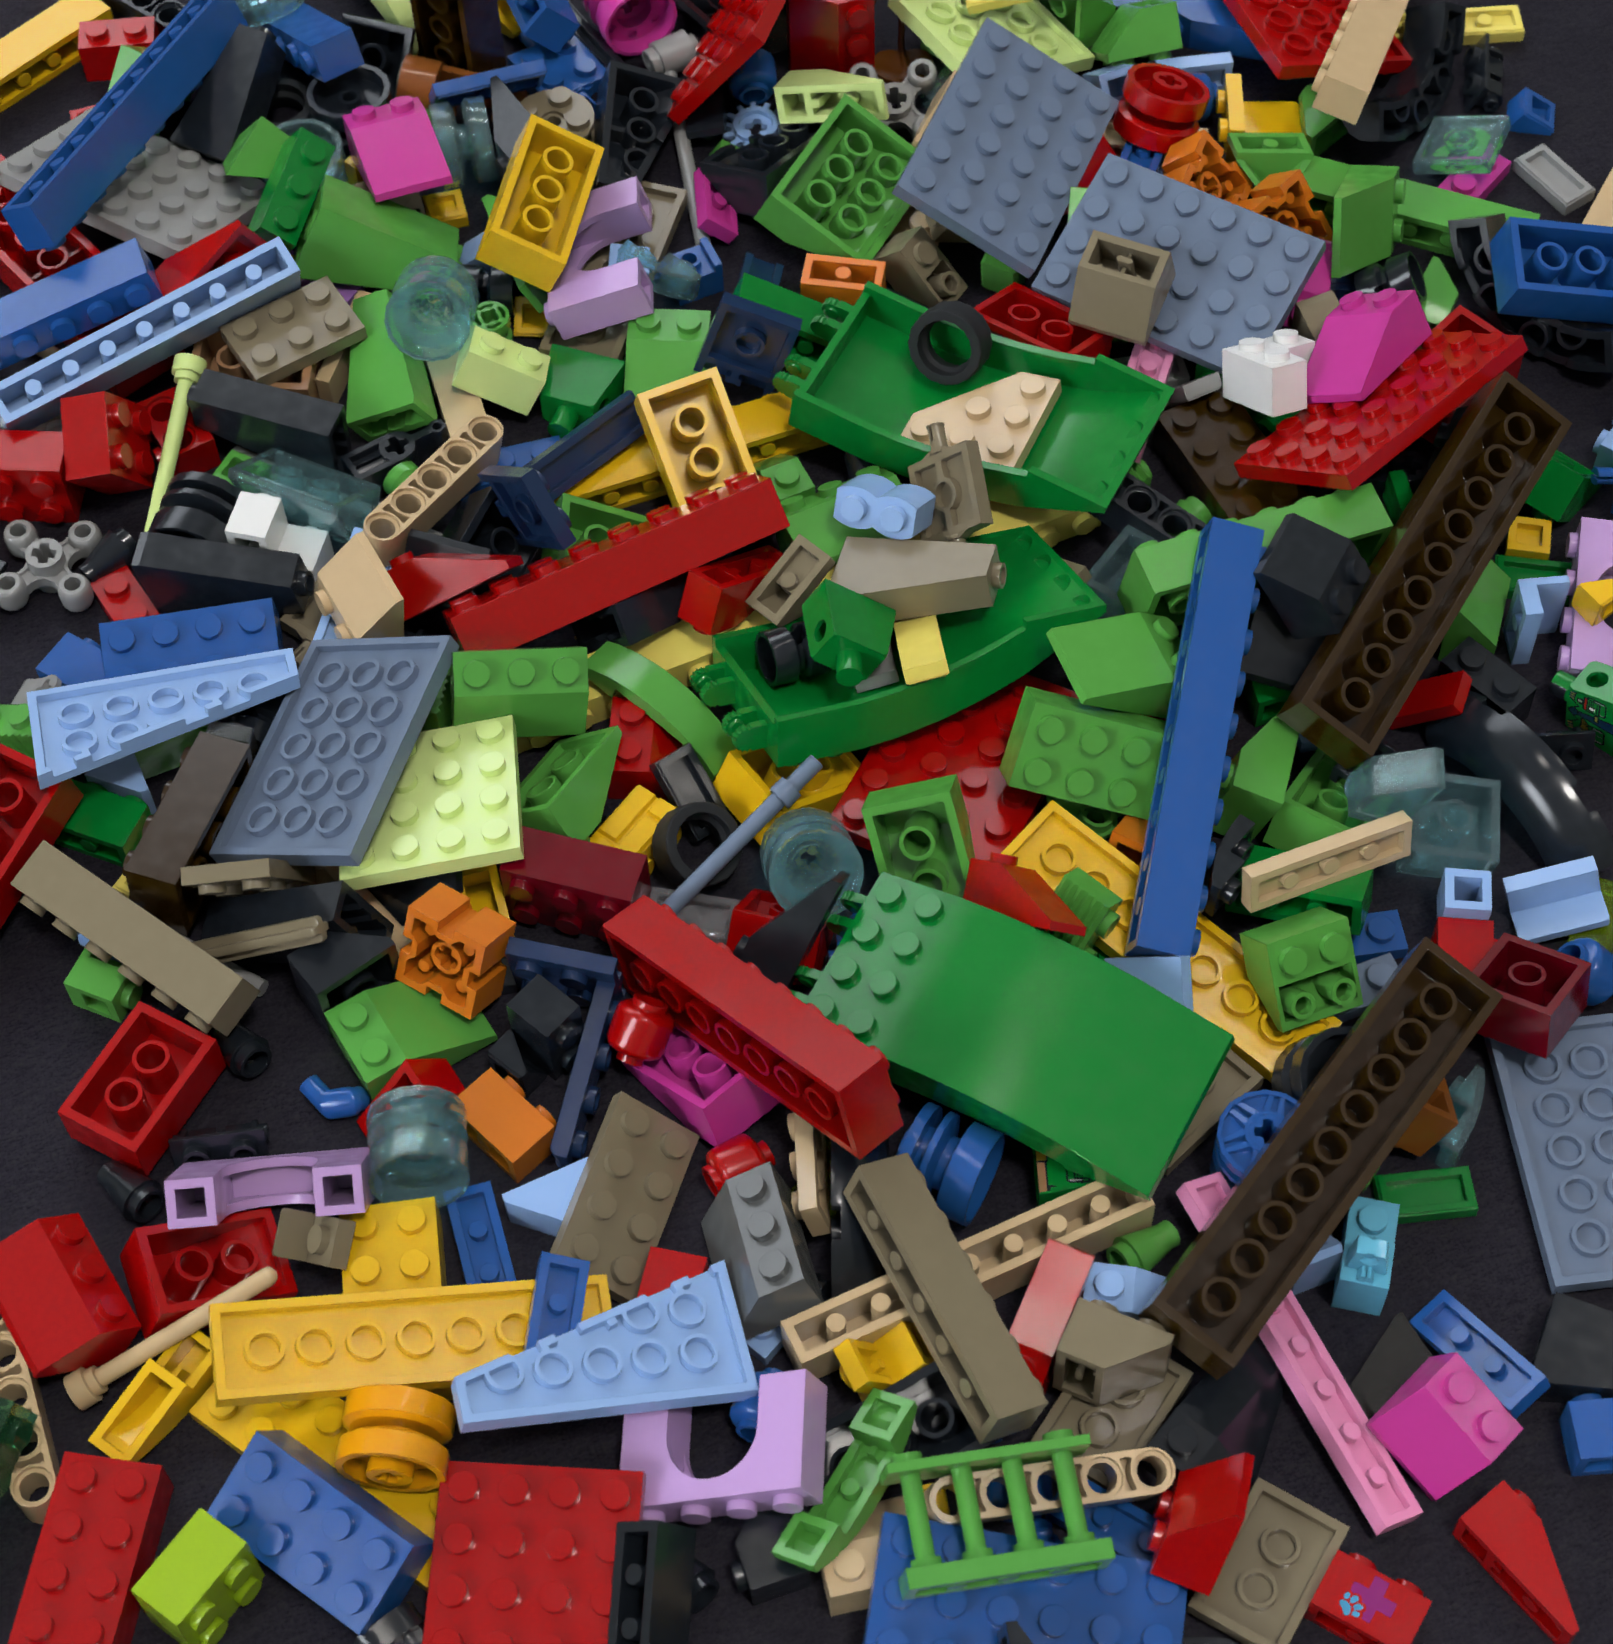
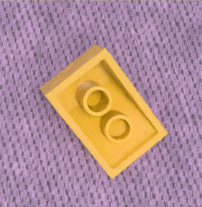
[713,748,861,850]

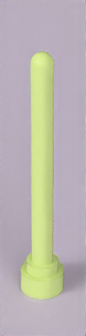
[144,353,207,532]

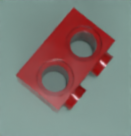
[138,386,221,476]

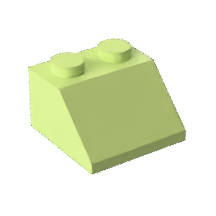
[451,325,551,416]

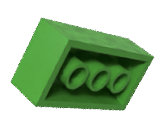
[999,686,1166,820]

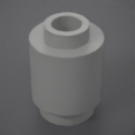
[642,29,699,74]

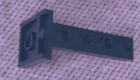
[693,252,803,395]
[477,390,644,550]
[505,936,627,1169]

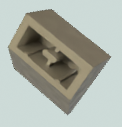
[1068,230,1176,346]
[1052,1297,1175,1406]

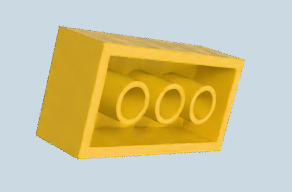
[475,114,605,293]
[634,366,757,507]
[339,1196,453,1400]

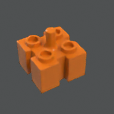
[1161,129,1253,204]
[1236,169,1333,241]
[395,882,516,1020]

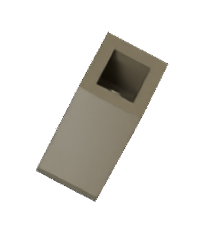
[872,226,968,308]

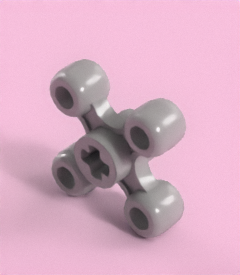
[848,58,937,140]
[0,519,103,612]

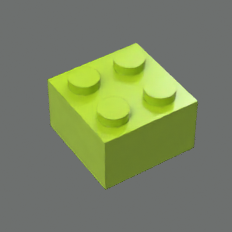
[131,1507,265,1644]

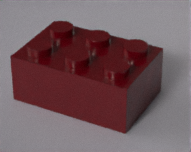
[499,826,653,944]

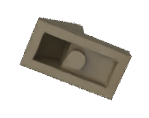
[745,534,836,627]
[272,1208,356,1270]

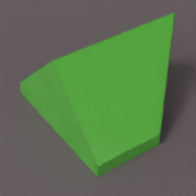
[223,116,290,179]
[1227,133,1313,186]

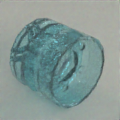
[384,255,479,362]
[759,807,864,918]
[366,1085,470,1208]

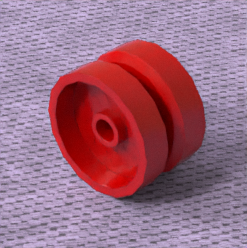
[1112,63,1210,154]

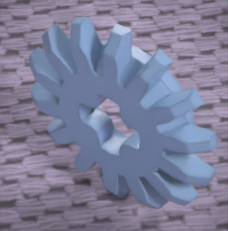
[722,102,780,147]

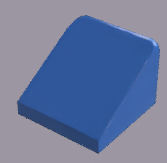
[1505,87,1555,136]

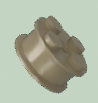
[520,86,595,143]

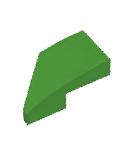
[1420,256,1459,329]

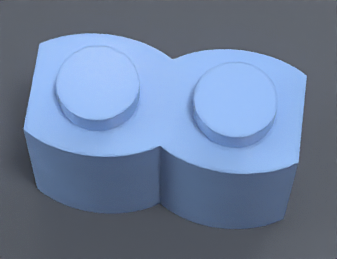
[833,474,936,540]

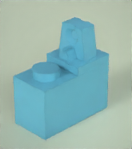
[1331,1196,1400,1316]

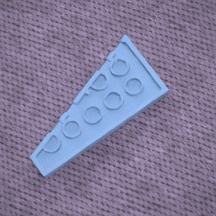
[26,648,301,790]
[451,1260,759,1433]

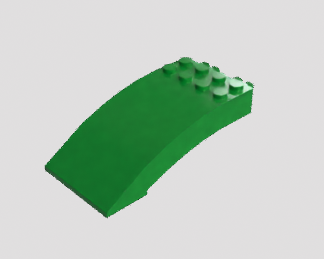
[772,281,1175,513]
[689,525,1107,768]
[789,871,1235,1201]

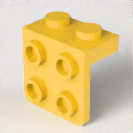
[1216,74,1302,163]

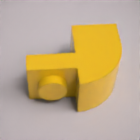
[833,1321,934,1401]

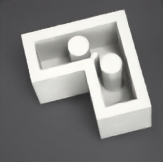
[1222,329,1315,417]
[224,491,334,582]

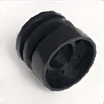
[148,471,241,543]

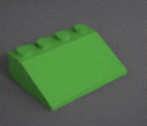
[754,94,915,260]

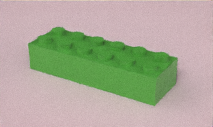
[1117,483,1394,626]

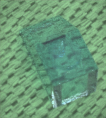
[1344,747,1446,822]

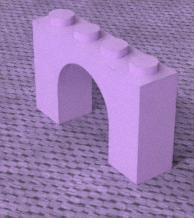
[543,176,654,340]
[1557,517,1613,677]
[164,1146,378,1230]
[620,1369,827,1525]

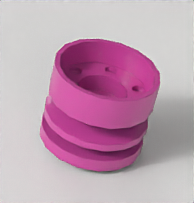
[581,0,677,56]

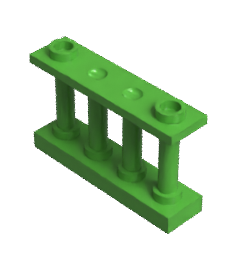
[879,1429,1116,1601]

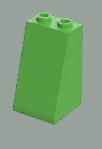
[294,174,463,296]

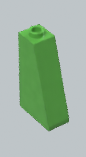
[346,289,438,442]

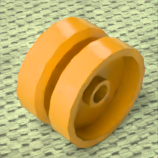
[334,1384,456,1492]

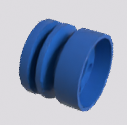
[1209,1089,1297,1189]
[896,1102,1006,1227]

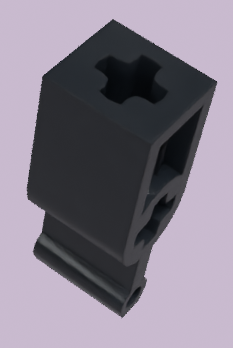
[340,419,449,503]

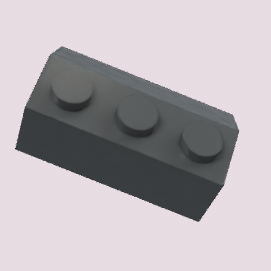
[701,1161,824,1340]

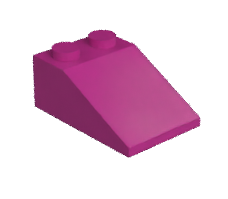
[342,96,453,202]
[1307,288,1432,404]
[622,1026,779,1147]

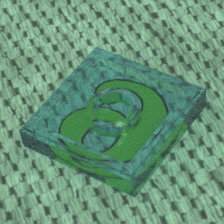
[1412,115,1511,174]

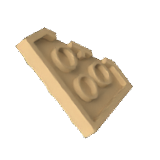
[901,372,1062,469]

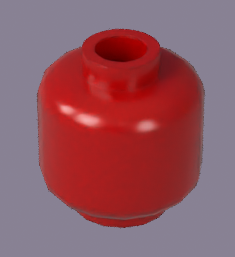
[606,993,675,1067]
[701,1133,776,1198]

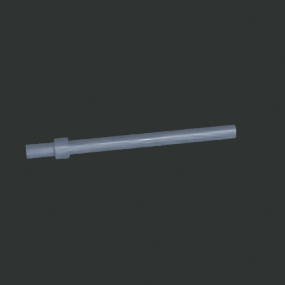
[661,754,823,915]

